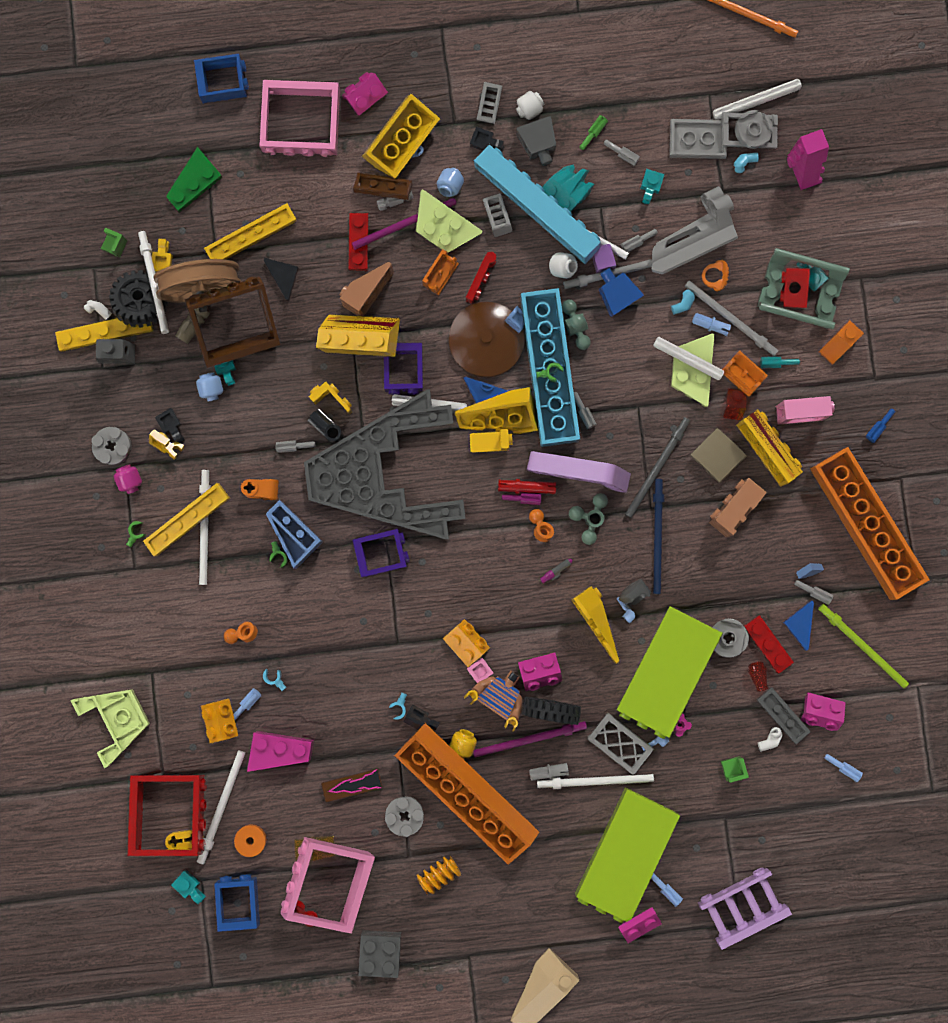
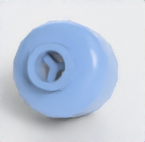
[436,168,464,197]
[196,372,223,401]

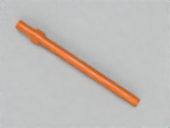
[708,0,798,38]

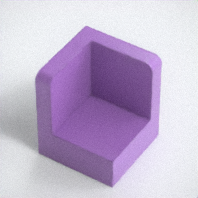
[592,244,616,273]

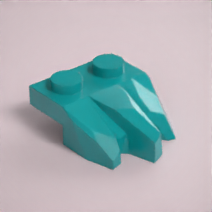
[542,164,595,212]

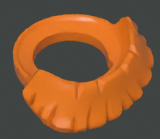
[702,260,729,292]

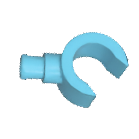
[263,669,286,691]
[389,693,407,720]

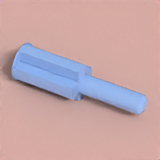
[233,688,261,720]
[824,754,863,782]
[651,873,683,907]

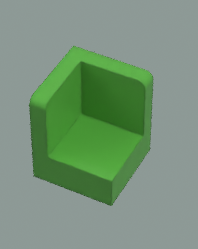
[101,228,127,257]
[721,756,749,782]

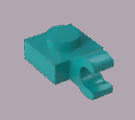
[640,169,664,204]
[796,262,829,292]
[214,360,236,386]
[171,870,206,904]

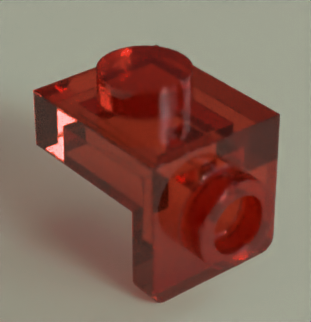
[723,388,747,420]

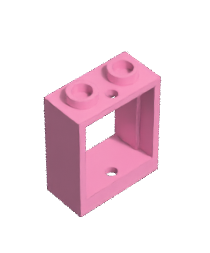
[776,396,835,425]

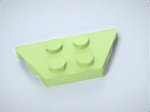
[416,189,483,252]
[671,334,714,407]

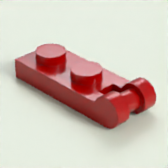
[466,252,497,304]

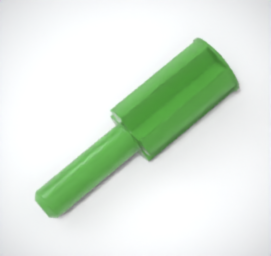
[580,115,608,150]

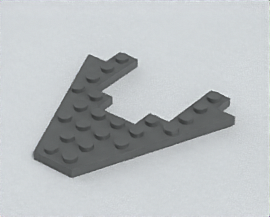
[304,389,466,539]

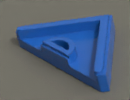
[463,377,509,403]
[783,601,814,651]

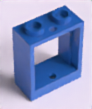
[194,54,249,103]
[215,874,260,932]

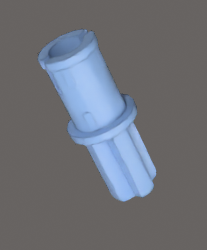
[692,313,731,336]

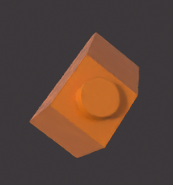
[819,320,864,365]

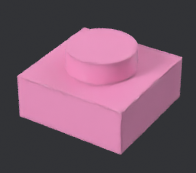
[467,658,493,683]

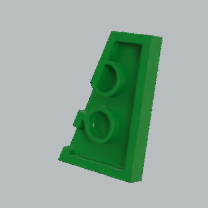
[166,147,222,213]

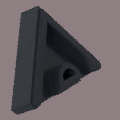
[264,258,299,301]

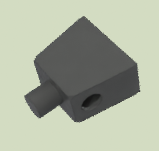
[516,116,556,166]
[96,339,135,364]

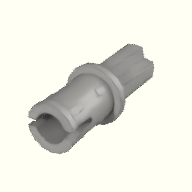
[529,763,569,781]

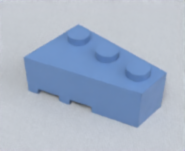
[266,500,323,569]

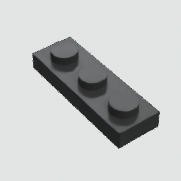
[756,687,811,744]

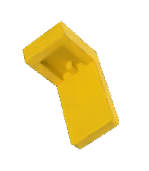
[308,382,352,415]
[470,429,513,453]

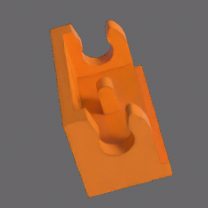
[422,249,459,295]
[722,350,768,397]

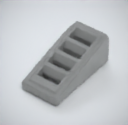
[477,82,502,124]
[483,193,512,237]

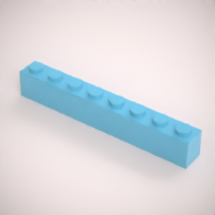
[474,145,601,264]

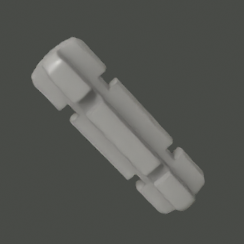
[377,191,413,211]

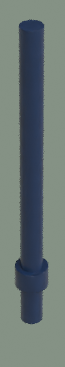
[653,479,665,594]

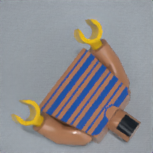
[464,671,522,731]

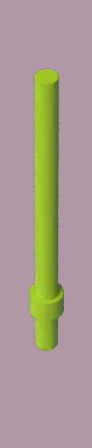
[818,604,909,689]

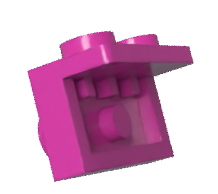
[342,72,388,115]
[518,653,562,691]
[800,693,845,731]
[618,907,662,943]

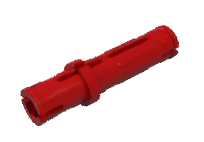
[498,479,556,494]

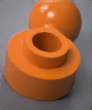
[529,509,554,542]
[223,622,258,644]

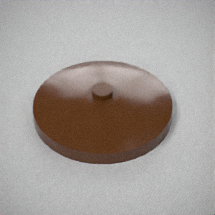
[449,302,525,378]

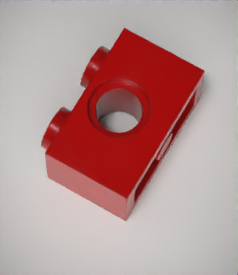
[780,267,810,308]

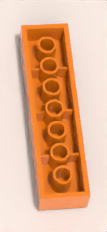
[810,447,930,600]
[394,723,539,865]

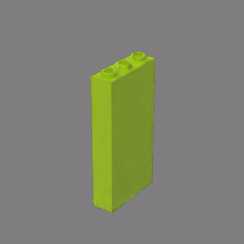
[617,606,723,739]
[575,787,680,923]

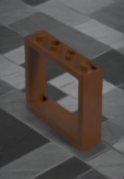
[184,277,280,368]

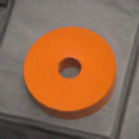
[234,824,267,857]

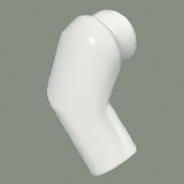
[84,300,112,320]
[758,727,782,752]

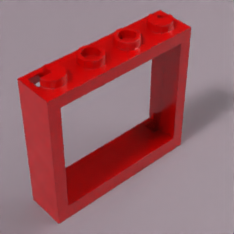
[128,775,207,856]

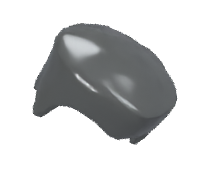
[619,579,651,610]

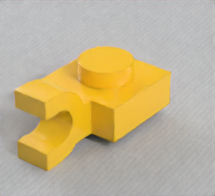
[152,239,173,272]
[149,430,184,460]

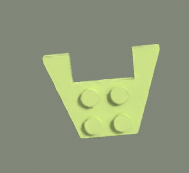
[71,689,150,768]

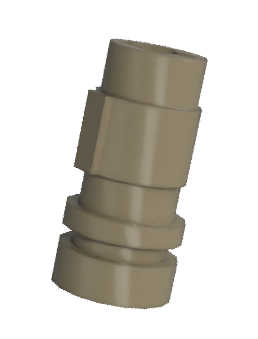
[175,308,210,344]

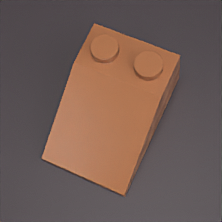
[340,262,394,317]

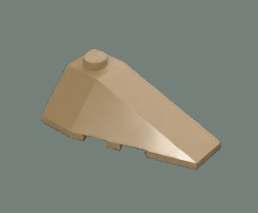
[510,948,579,1023]

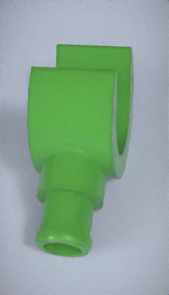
[536,363,563,382]
[126,521,146,547]
[269,541,288,568]

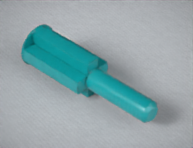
[760,356,800,368]

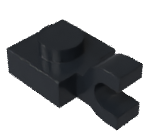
[470,127,505,152]
[155,408,185,443]
[403,704,439,732]

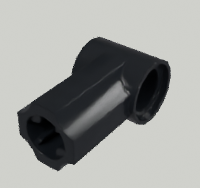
[307,409,344,444]

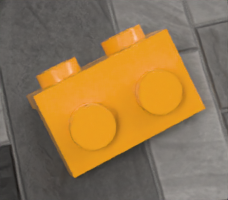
[443,619,490,667]
[201,699,238,743]

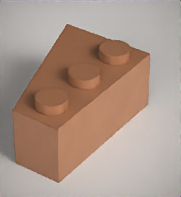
[709,478,767,538]

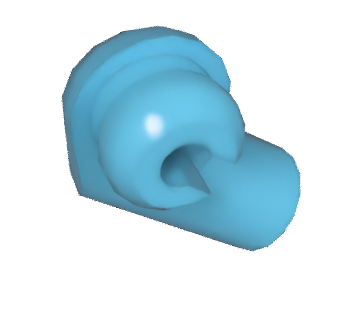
[734,152,759,173]
[671,290,695,315]

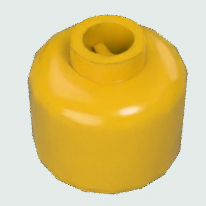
[449,729,477,759]

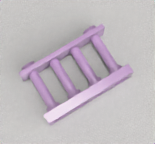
[698,868,792,950]

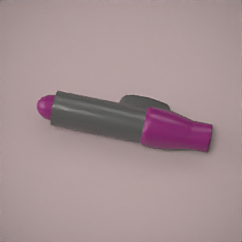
[540,559,573,584]

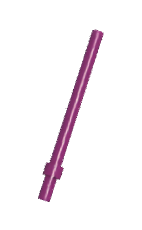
[352,198,457,250]
[473,721,587,758]

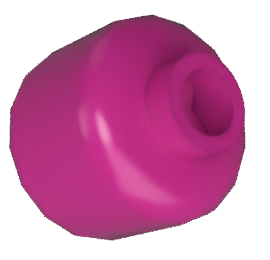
[113,464,142,494]

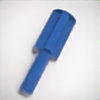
[865,409,895,443]

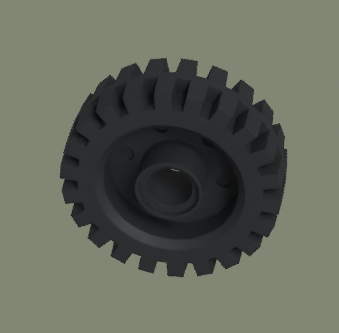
[109,270,168,328]
[522,697,581,725]

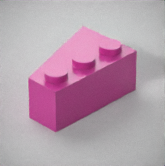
[787,129,829,190]
[247,731,314,772]

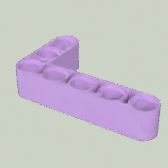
[527,451,631,493]

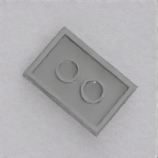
[669,119,727,159]

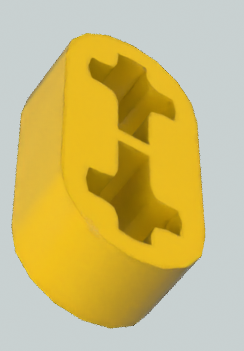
[165,829,204,849]

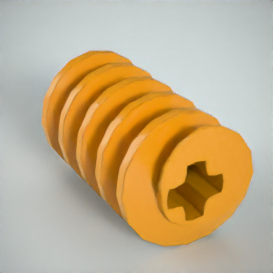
[417,856,461,895]

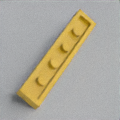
[204,203,297,260]
[55,318,153,352]
[143,483,230,556]

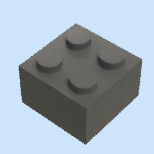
[359,930,402,978]

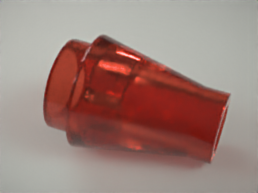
[747,661,768,692]

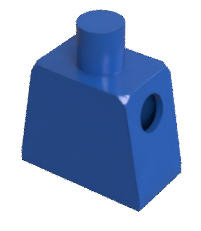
[599,268,644,317]

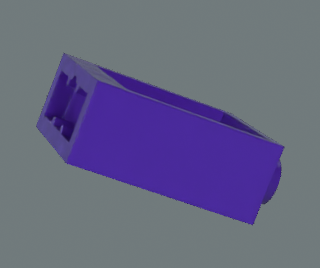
[384,343,423,395]
[353,529,410,578]

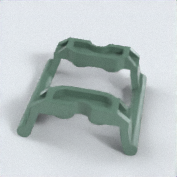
[757,248,850,330]

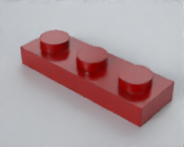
[348,213,369,271]
[744,615,794,674]

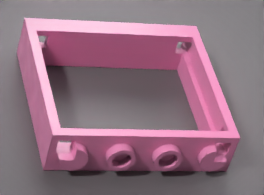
[260,80,340,157]
[281,837,375,934]

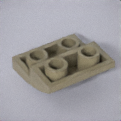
[691,428,747,483]

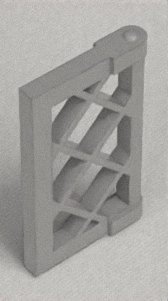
[587,713,654,775]

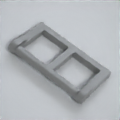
[721,112,778,149]

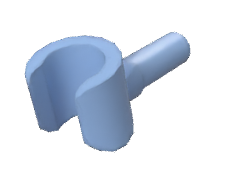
[617,597,635,623]
[642,736,669,751]

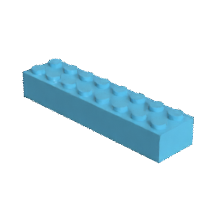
[520,288,580,447]

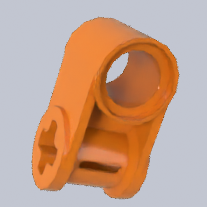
[241,479,279,500]

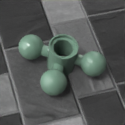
[562,299,591,350]
[569,493,608,545]

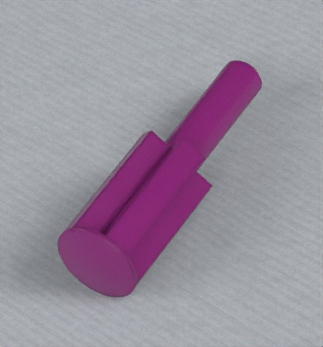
[502,493,541,505]

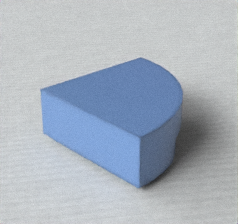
[505,306,524,333]
[796,563,824,579]

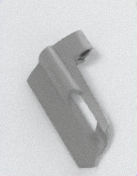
[652,186,738,274]

